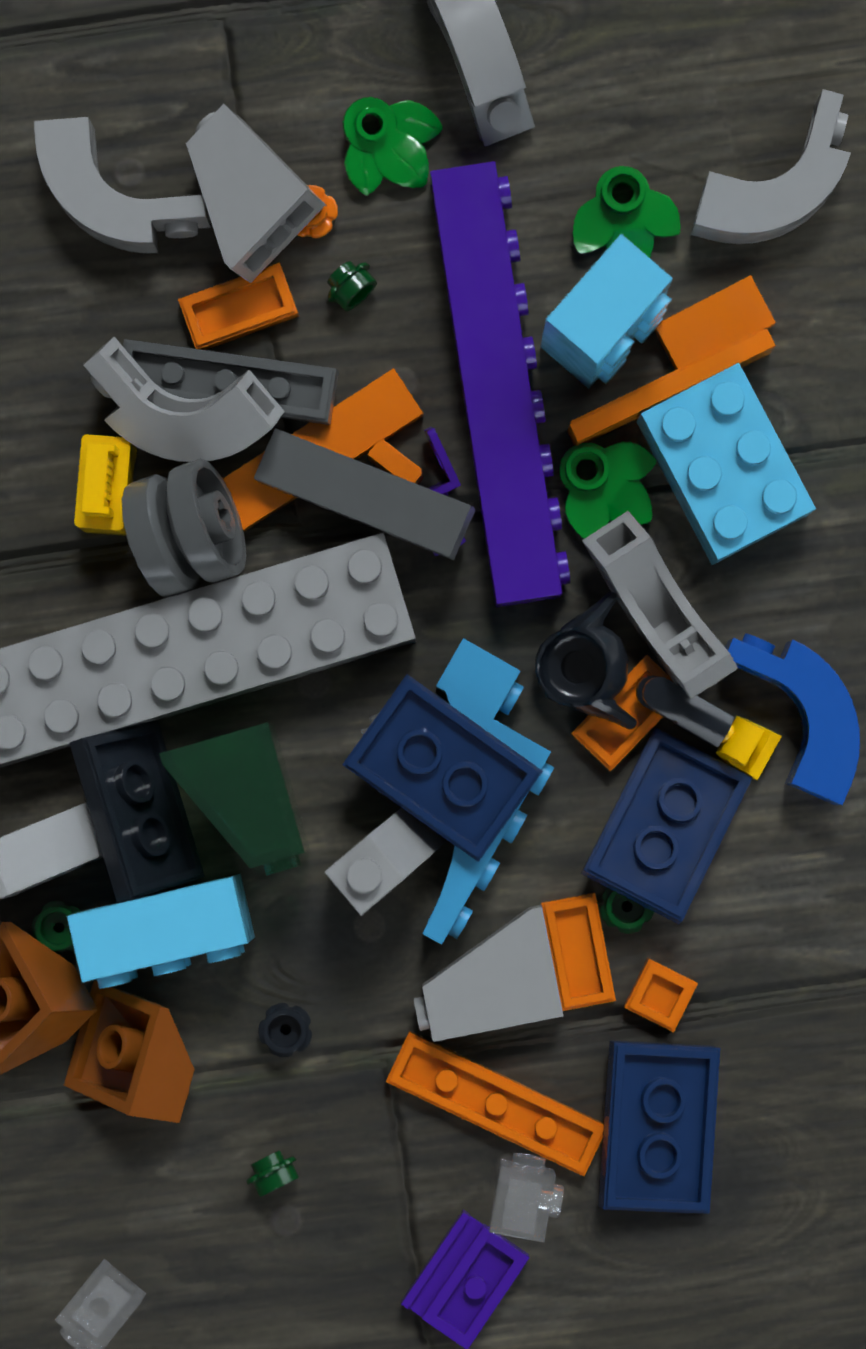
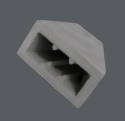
[186,104,326,283]
[0,802,103,899]
[325,808,448,915]
[414,905,564,1042]

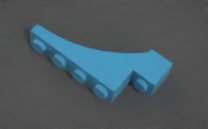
[423,638,554,945]

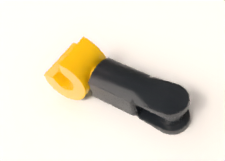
[636,675,782,780]

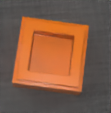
[367,439,423,485]
[623,958,698,1032]

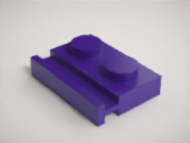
[401,1209,530,1349]

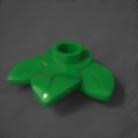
[342,97,443,196]
[573,166,681,258]
[559,441,657,539]

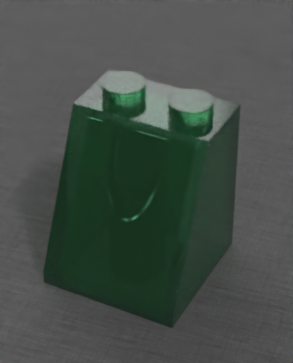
[159,723,310,875]

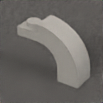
[427,0,535,146]
[691,89,851,244]
[34,117,210,253]
[84,337,285,462]
[582,511,738,699]

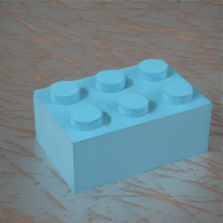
[540,234,673,389]
[637,363,816,565]
[67,874,255,989]

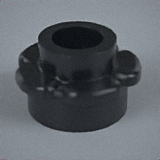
[258,1003,312,1057]

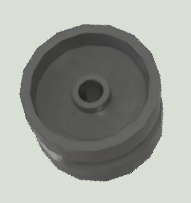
[122,458,247,598]

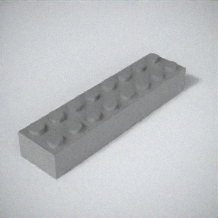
[0,532,416,768]

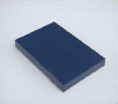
[342,674,543,862]
[581,727,752,925]
[598,1041,721,1214]

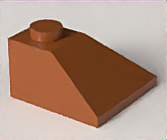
[0,922,98,1075]
[64,980,195,1123]

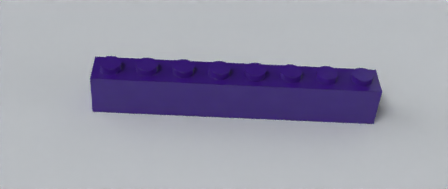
[430,161,571,608]

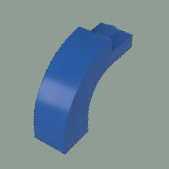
[725,633,860,805]

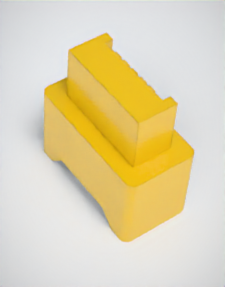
[74,434,137,536]

